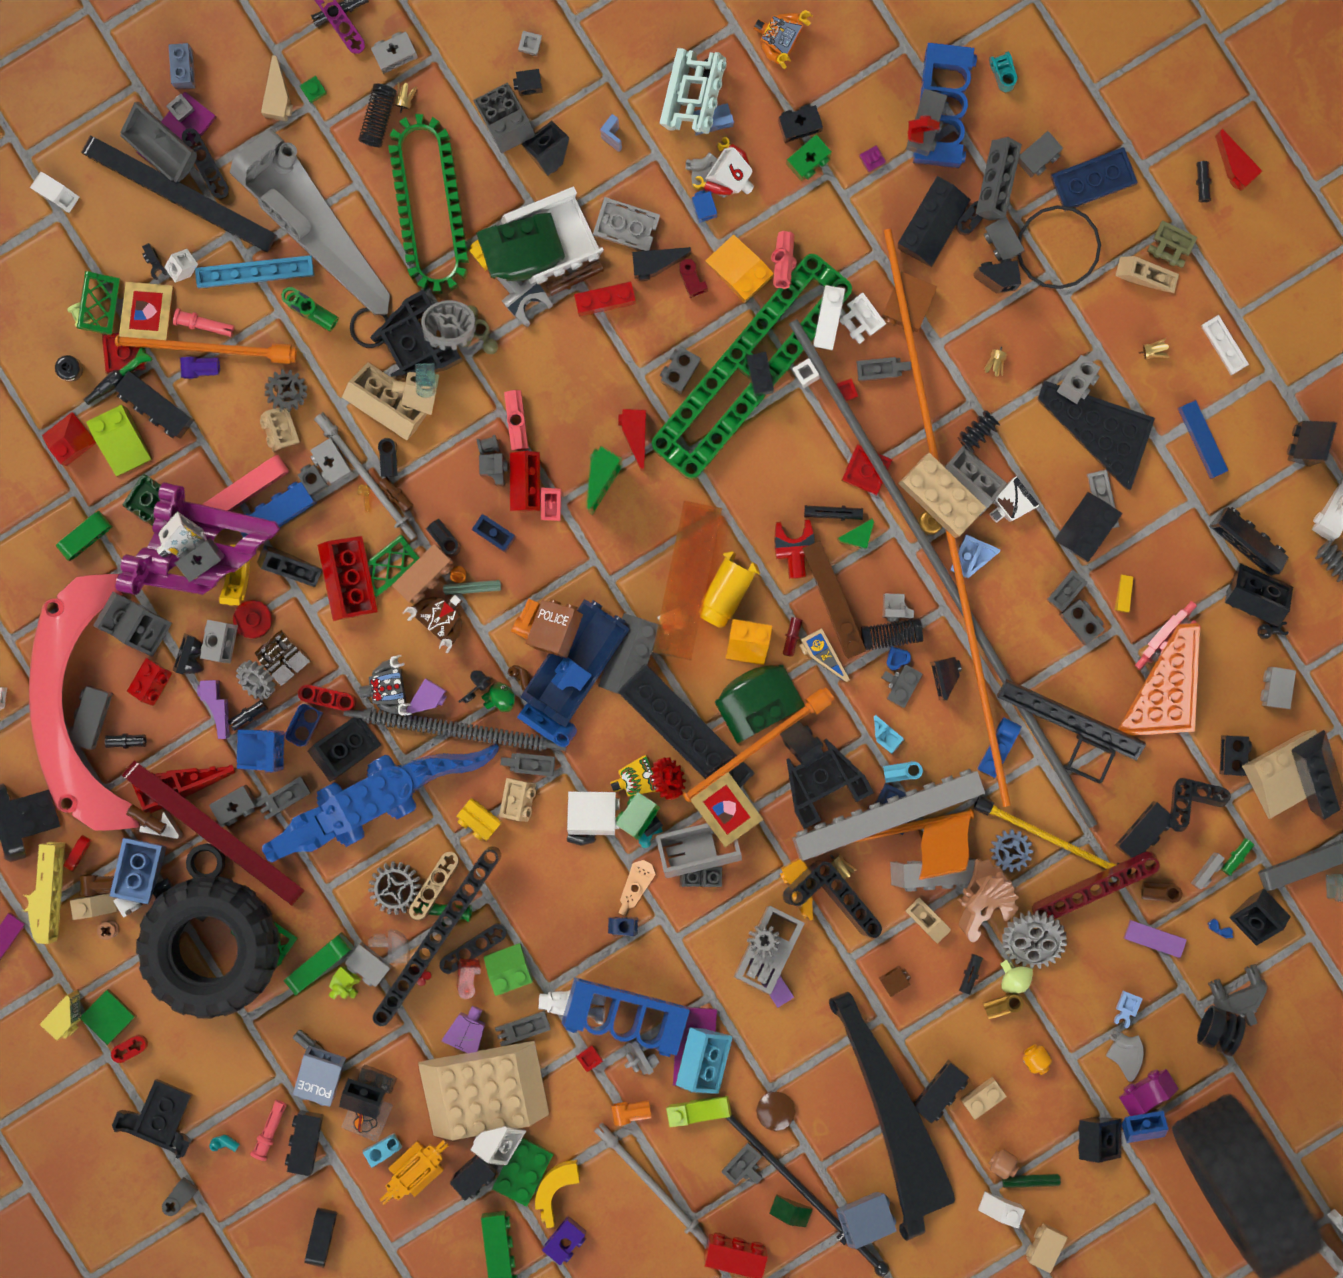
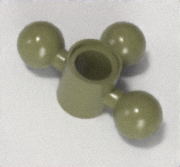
[458,305,498,354]

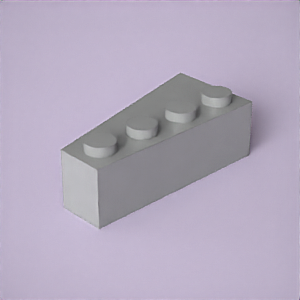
[890,858,976,891]

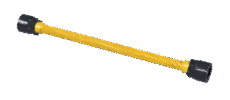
[973,795,1132,879]

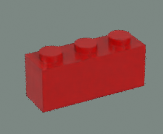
[574,282,636,317]
[510,451,540,512]

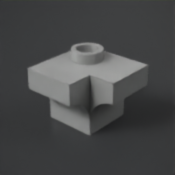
[882,593,914,622]

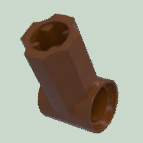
[80,875,114,896]
[1141,882,1183,903]

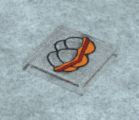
[341,1101,393,1142]

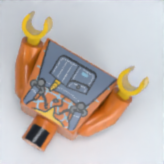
[753,10,813,69]

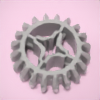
[368,861,422,915]

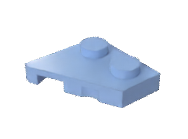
[950,535,1000,578]

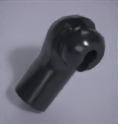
[567,834,596,846]

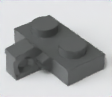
[881,665,923,708]
[721,1142,763,1186]

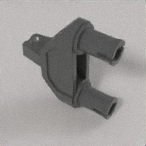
[1208,964,1268,1026]

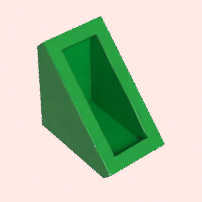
[837,519,874,550]

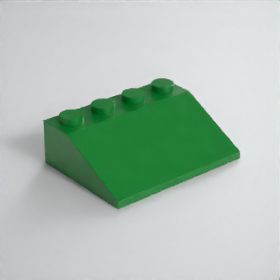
[586,446,623,515]

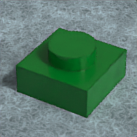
[299,75,327,104]

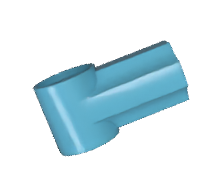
[883,761,923,783]

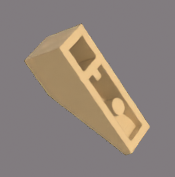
[261,55,293,122]
[1115,256,1179,293]

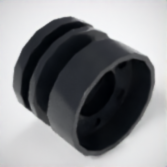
[1197,1005,1246,1057]

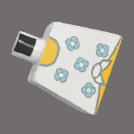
[157,512,207,558]

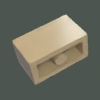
[960,1077,1007,1119]
[1026,1223,1067,1273]

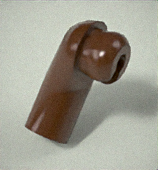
[508,665,530,690]

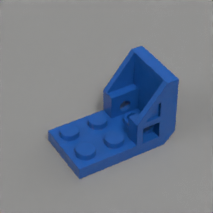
[237,729,285,772]

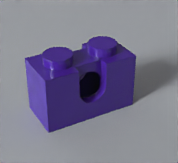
[542,1216,586,1265]

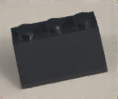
[1054,492,1123,562]
[1225,563,1293,627]

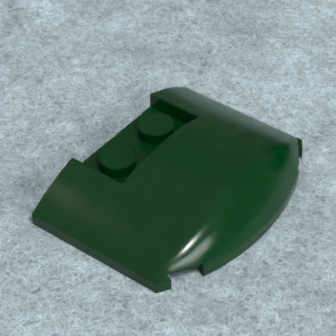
[476,213,565,281]
[715,665,805,744]

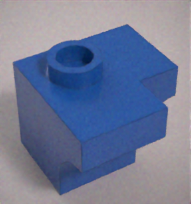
[551,657,592,691]

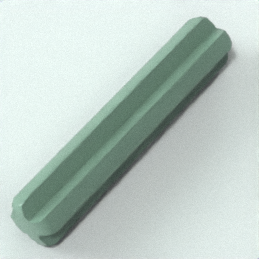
[443,580,501,595]

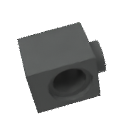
[298,464,329,496]

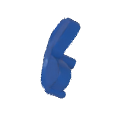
[1207,919,1233,938]

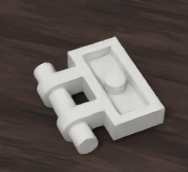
[839,293,886,344]

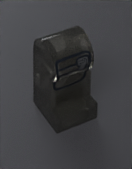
[357,1064,397,1094]

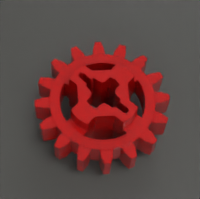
[650,757,686,800]

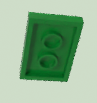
[492,1137,554,1207]

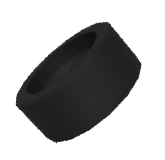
[186,843,226,878]

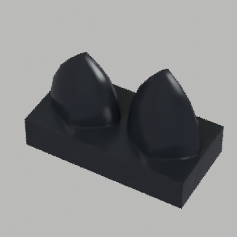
[173,633,203,675]

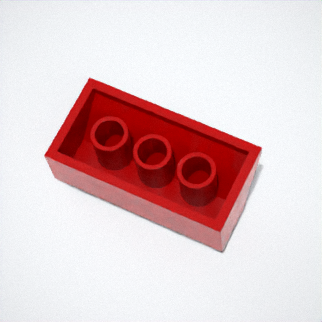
[317,536,378,621]

